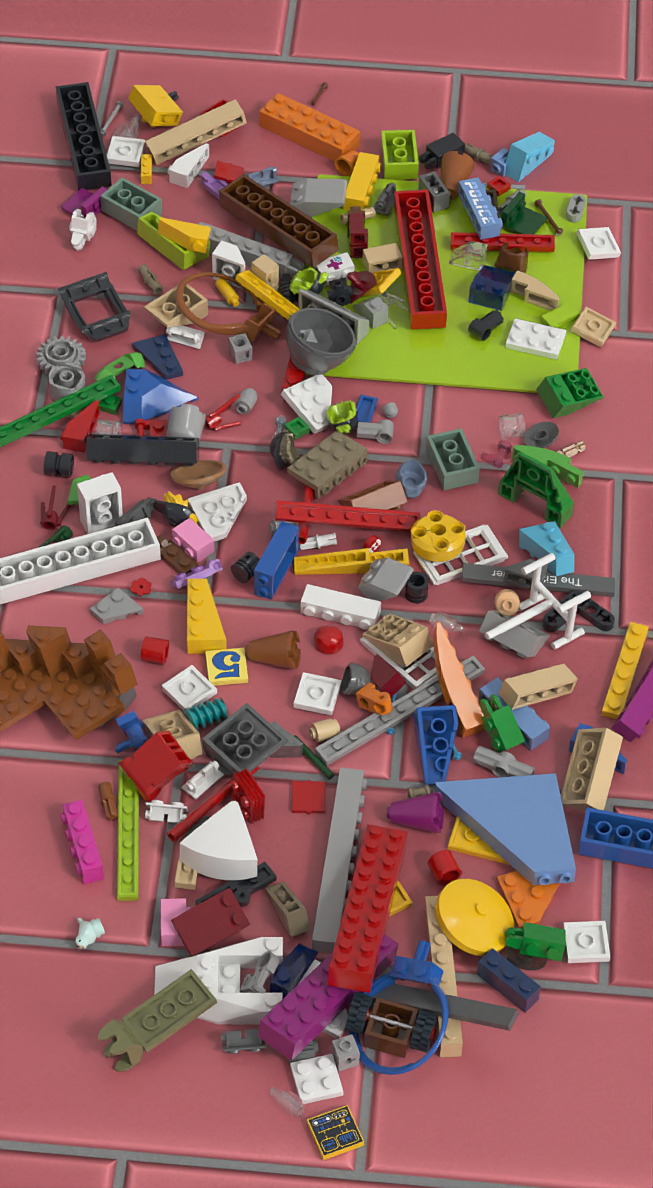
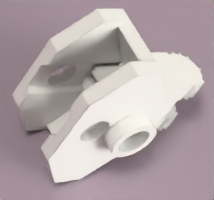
[69,209,97,251]

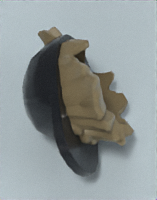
[270,429,300,471]

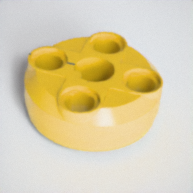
[411,510,466,562]

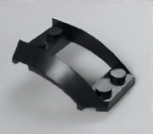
[58,272,131,342]

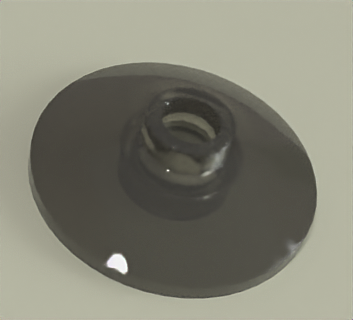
[505,947,547,970]

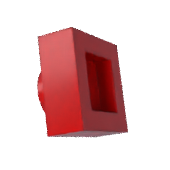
[487,175,511,197]

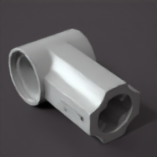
[357,420,394,444]

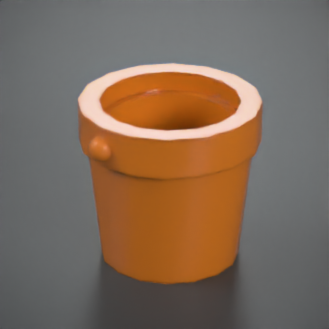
[334,150,359,176]

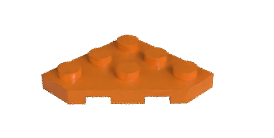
[497,871,560,928]

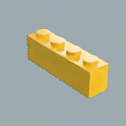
[343,152,382,211]

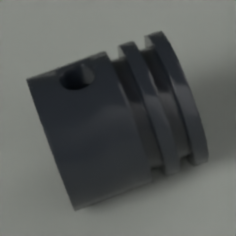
[231,551,260,583]
[405,572,429,604]

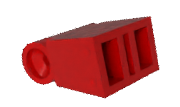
[118,730,192,803]

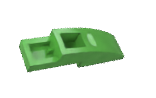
[512,445,583,488]

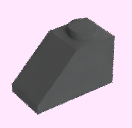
[503,559,549,593]

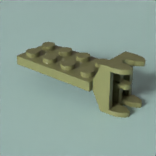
[98,969,217,1072]

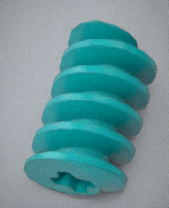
[184,697,228,731]

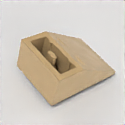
[362,614,433,667]

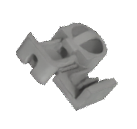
[240,951,279,993]

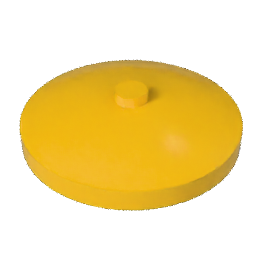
[435,879,514,956]

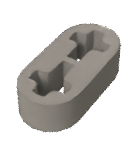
[566,194,586,223]

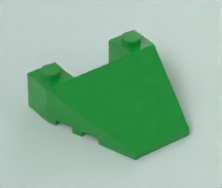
[498,452,574,528]

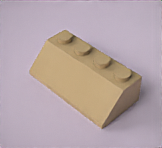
[561,728,623,812]

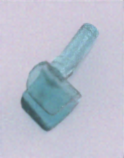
[273,415,287,438]

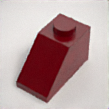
[371,654,407,698]

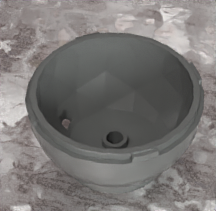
[286,308,357,375]

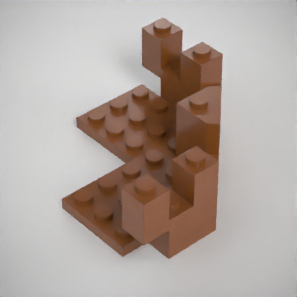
[0,625,138,741]

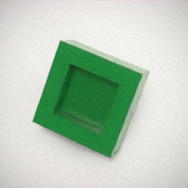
[99,395,122,415]
[284,417,310,440]

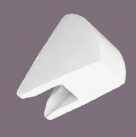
[180,801,257,880]

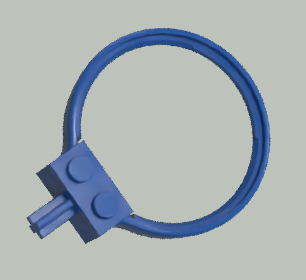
[349,940,449,1075]

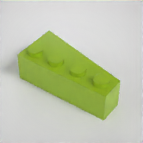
[137,212,210,270]

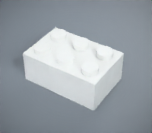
[77,472,123,534]

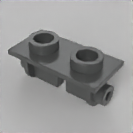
[373,183,396,215]
[221,1028,266,1054]

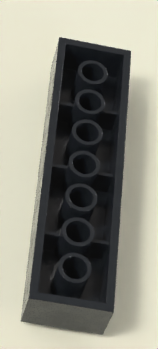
[56,82,112,191]

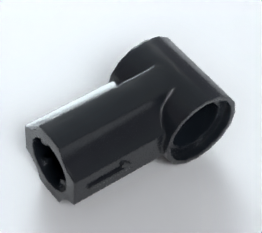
[468,310,504,341]

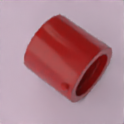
[140,636,170,665]
[427,850,462,886]

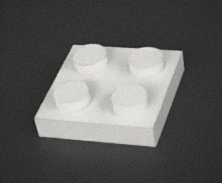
[107,136,146,167]
[576,227,621,260]
[162,665,217,711]
[294,672,341,716]
[563,921,610,963]
[290,1054,343,1105]

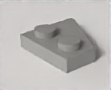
[90,588,144,624]

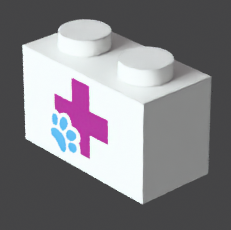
[315,252,355,287]

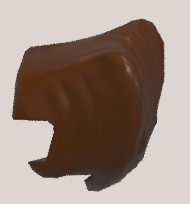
[494,242,529,273]

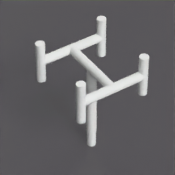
[485,553,591,650]

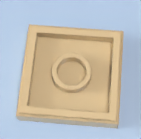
[571,307,616,348]

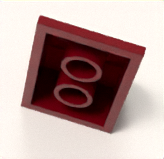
[171,888,251,957]

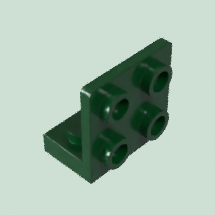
[501,191,547,234]

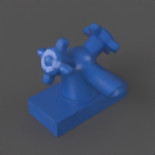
[115,710,148,754]

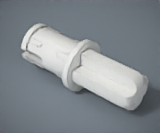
[299,533,337,550]

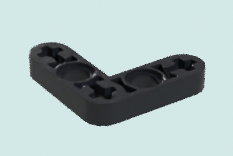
[543,591,615,632]

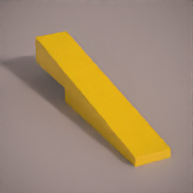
[294,548,410,575]

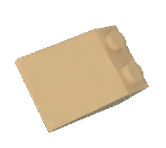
[144,284,208,328]
[142,709,202,759]

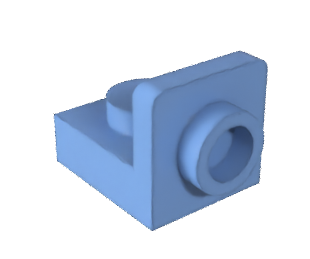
[490,148,509,177]

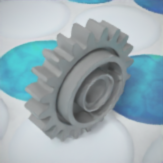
[36,336,86,374]

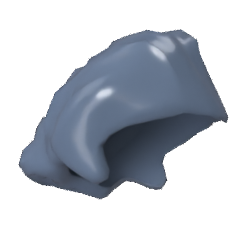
[395,459,427,498]

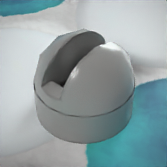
[382,402,398,418]

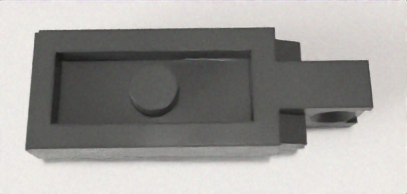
[115,497,157,526]

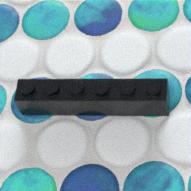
[86,434,199,466]

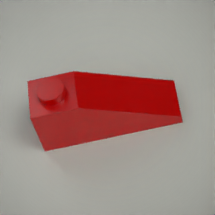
[60,400,100,453]

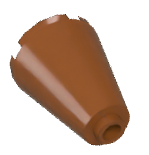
[441,151,475,200]
[245,630,301,669]

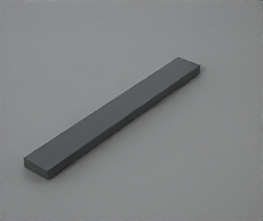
[373,979,519,1031]

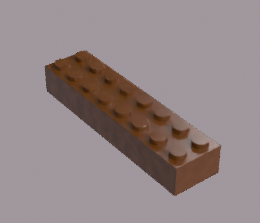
[219,174,339,268]

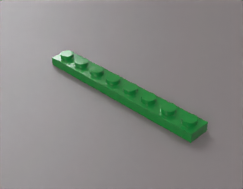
[0,375,121,448]

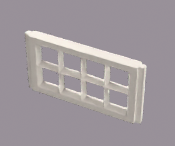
[413,525,508,586]
[360,637,438,690]

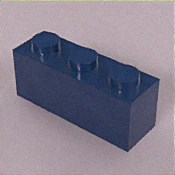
[477,948,541,1013]

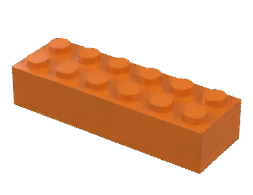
[259,93,361,161]

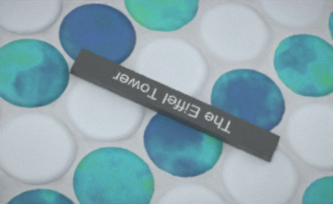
[462,563,615,597]

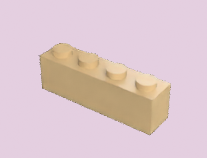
[499,664,578,710]

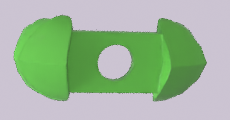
[95,352,145,382]

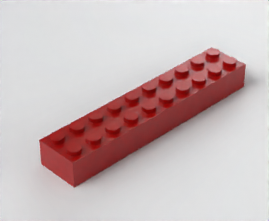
[394,190,447,329]
[327,824,408,993]

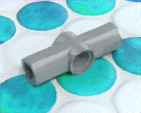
[473,746,535,778]

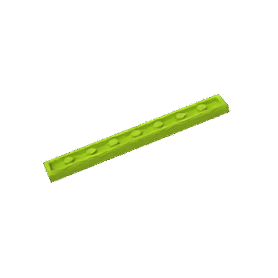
[117,760,139,901]

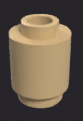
[309,718,340,742]

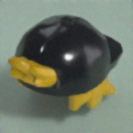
[153,491,198,526]

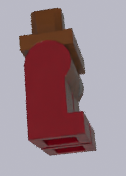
[347,206,368,258]

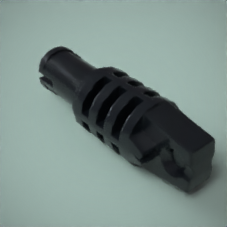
[279,274,295,304]

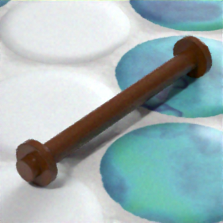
[534,199,563,236]

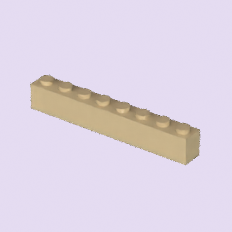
[424,896,463,1057]

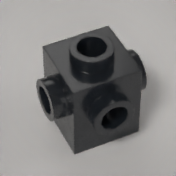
[327,277,353,306]

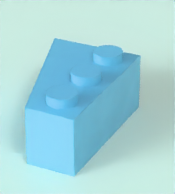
[505,132,555,182]
[519,521,574,576]

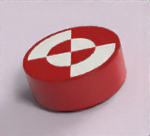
[363,535,382,553]

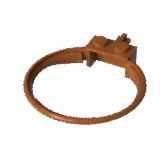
[176,272,282,342]

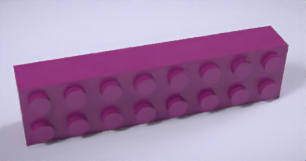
[258,935,399,1060]

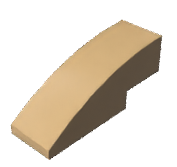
[511,270,559,311]

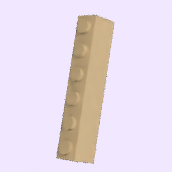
[145,99,247,165]

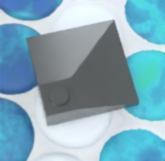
[202,703,288,773]

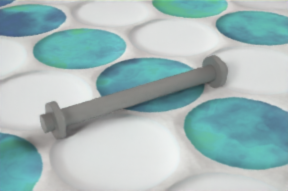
[100,101,124,136]

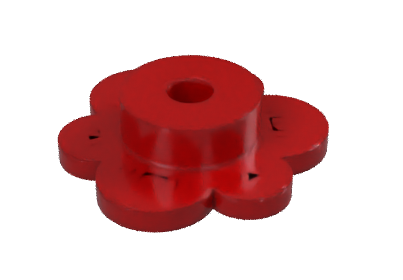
[130,578,152,596]

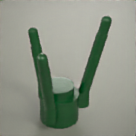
[38,525,73,548]

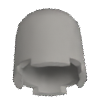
[166,403,206,441]

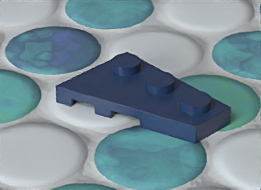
[132,334,183,380]

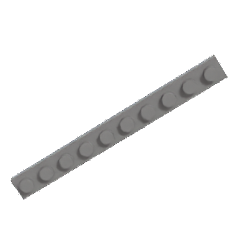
[315,655,485,766]

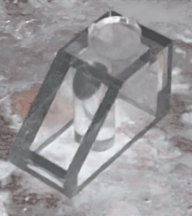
[449,241,488,271]

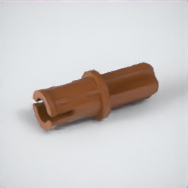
[98,782,118,820]

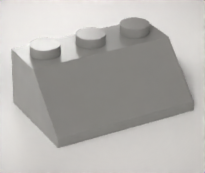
[479,610,550,659]

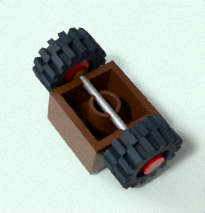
[345,992,437,1058]

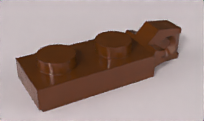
[157,534,198,574]

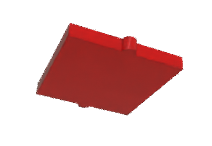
[214,160,244,183]
[292,780,325,815]

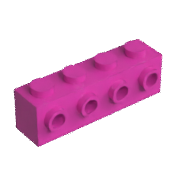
[60,800,104,884]

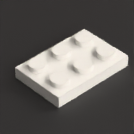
[505,319,566,360]

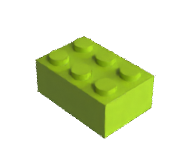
[381,130,419,180]

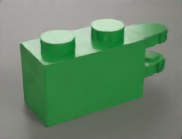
[479,694,525,753]
[505,922,566,961]

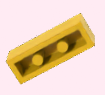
[141,154,152,184]

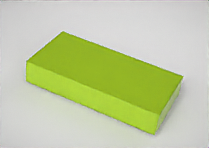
[541,302,580,328]

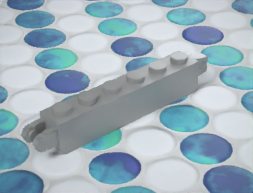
[199,222,305,279]

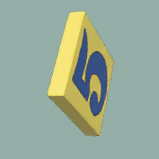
[206,648,248,686]

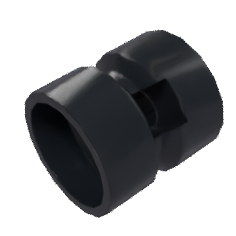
[44,451,74,478]

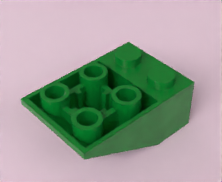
[536,368,604,418]

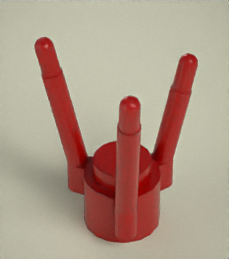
[205,394,241,431]

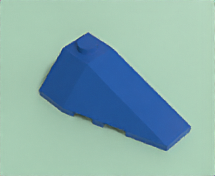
[413,705,458,786]

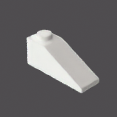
[168,143,209,188]

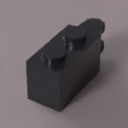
[418,133,465,169]

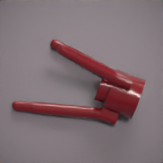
[40,485,71,530]

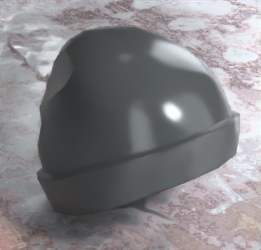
[341,662,371,695]

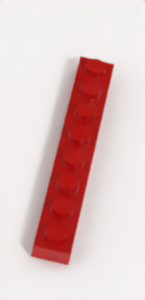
[274,500,420,532]

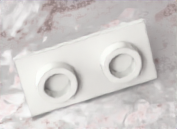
[166,326,205,349]
[181,761,224,799]
[145,800,188,823]

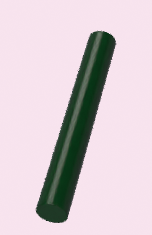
[294,735,334,780]

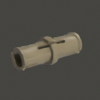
[465,143,493,166]
[138,264,163,295]

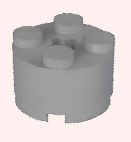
[49,363,86,401]

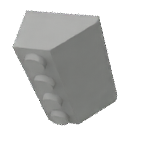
[299,289,369,345]

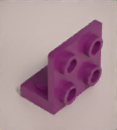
[61,186,108,219]

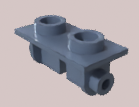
[246,166,280,187]

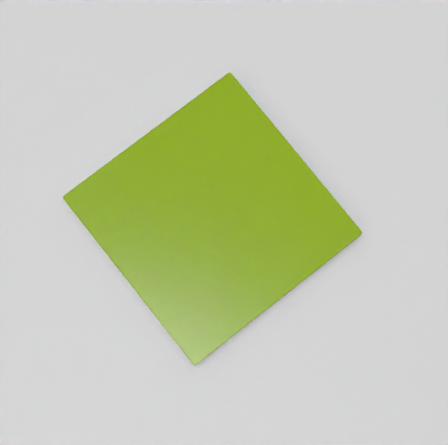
[300,174,587,393]

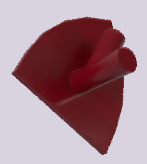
[346,271,377,305]

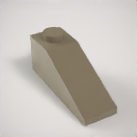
[265,881,310,937]

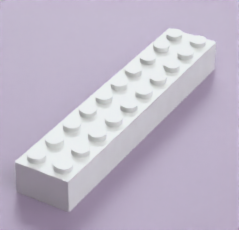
[0,518,161,604]

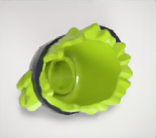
[289,267,329,301]
[326,400,358,434]

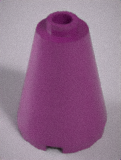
[387,792,444,833]

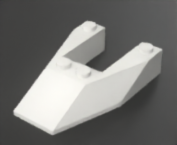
[154,937,283,1025]

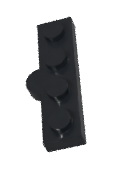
[195,862,277,907]

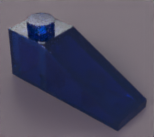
[270,944,318,999]

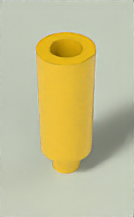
[215,278,239,307]

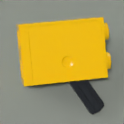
[128,85,183,128]

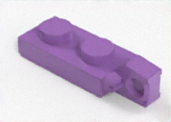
[200,171,228,201]
[170,559,223,588]

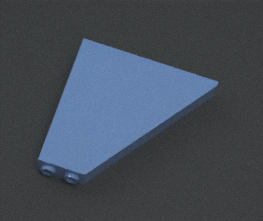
[435,773,576,885]

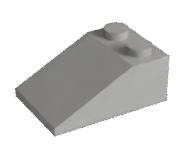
[290,178,347,217]

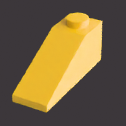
[158,217,211,253]

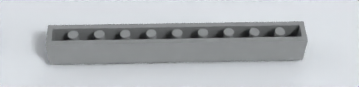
[312,767,368,953]

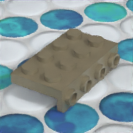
[287,430,367,499]

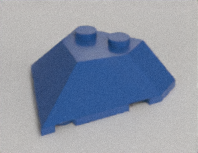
[123,368,198,424]

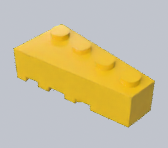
[187,579,226,654]

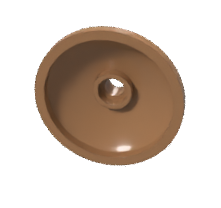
[170,460,226,489]

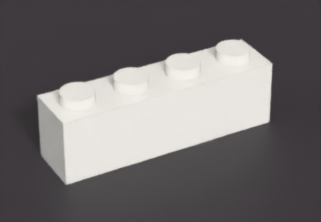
[300,584,381,630]

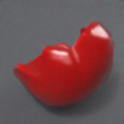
[314,625,343,654]

